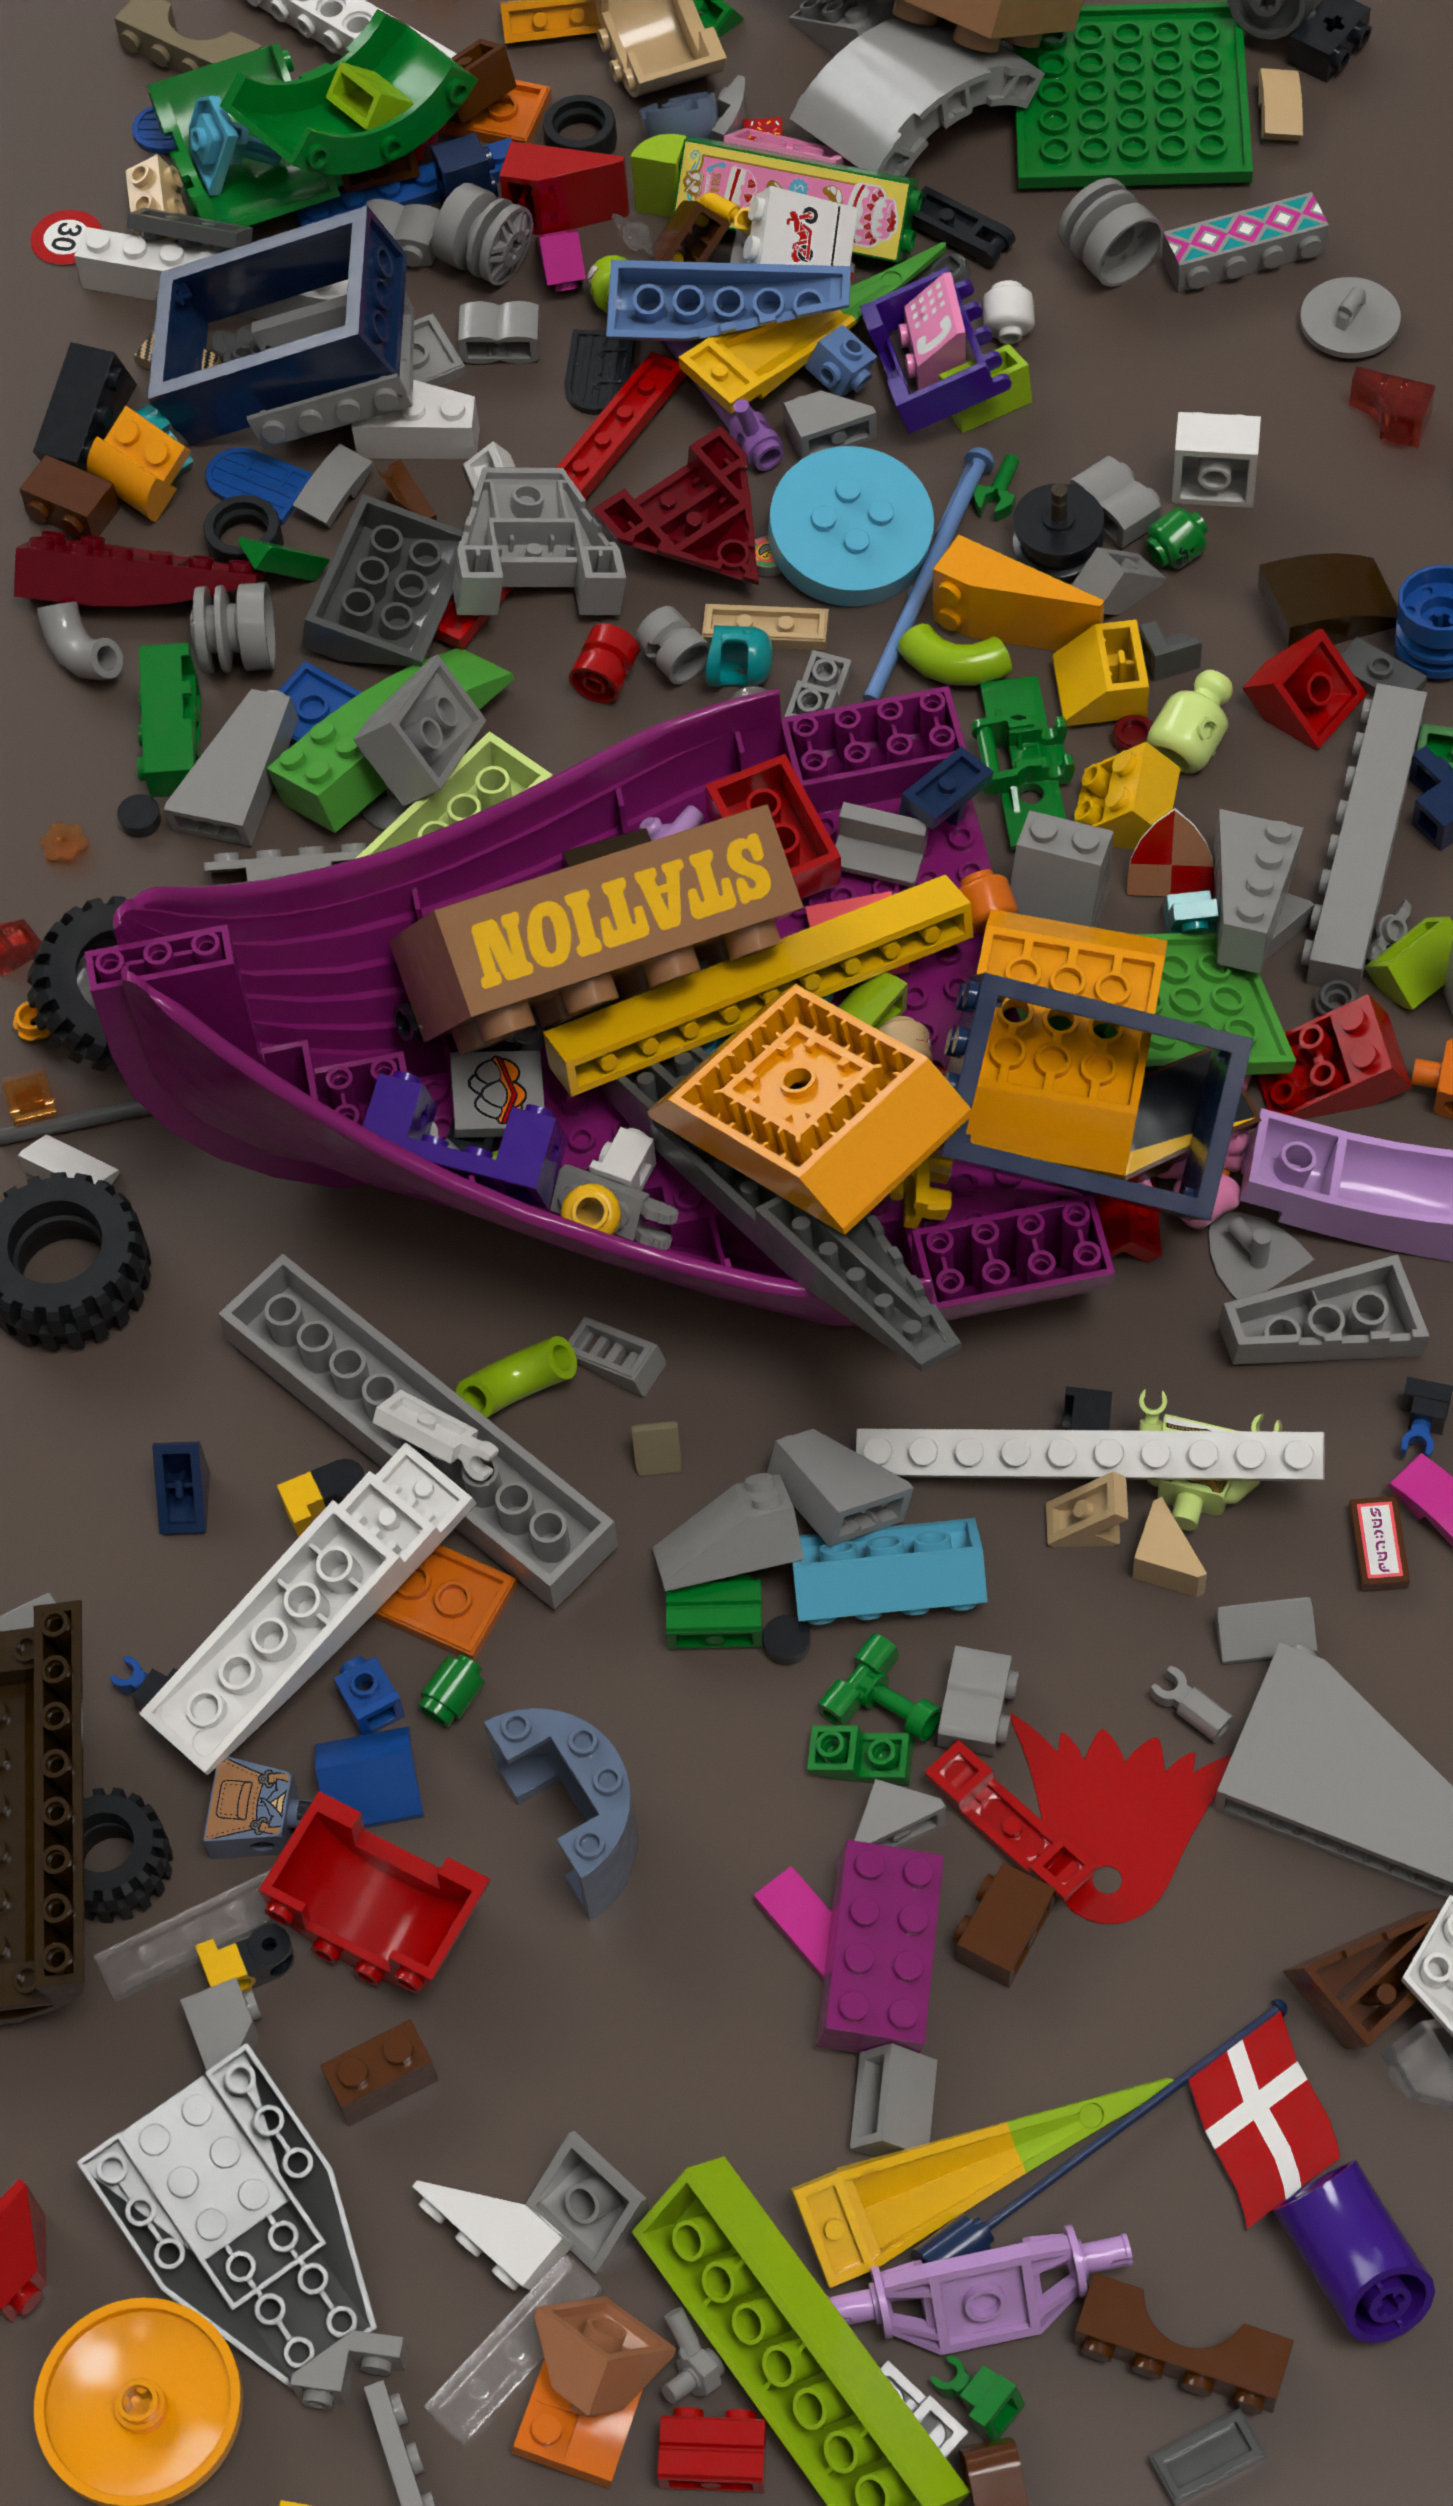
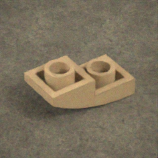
[1258,68,1303,141]

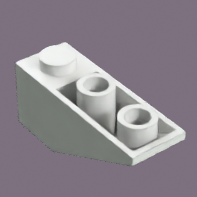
[412,2181,574,2292]

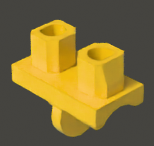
[890,1157,953,1229]

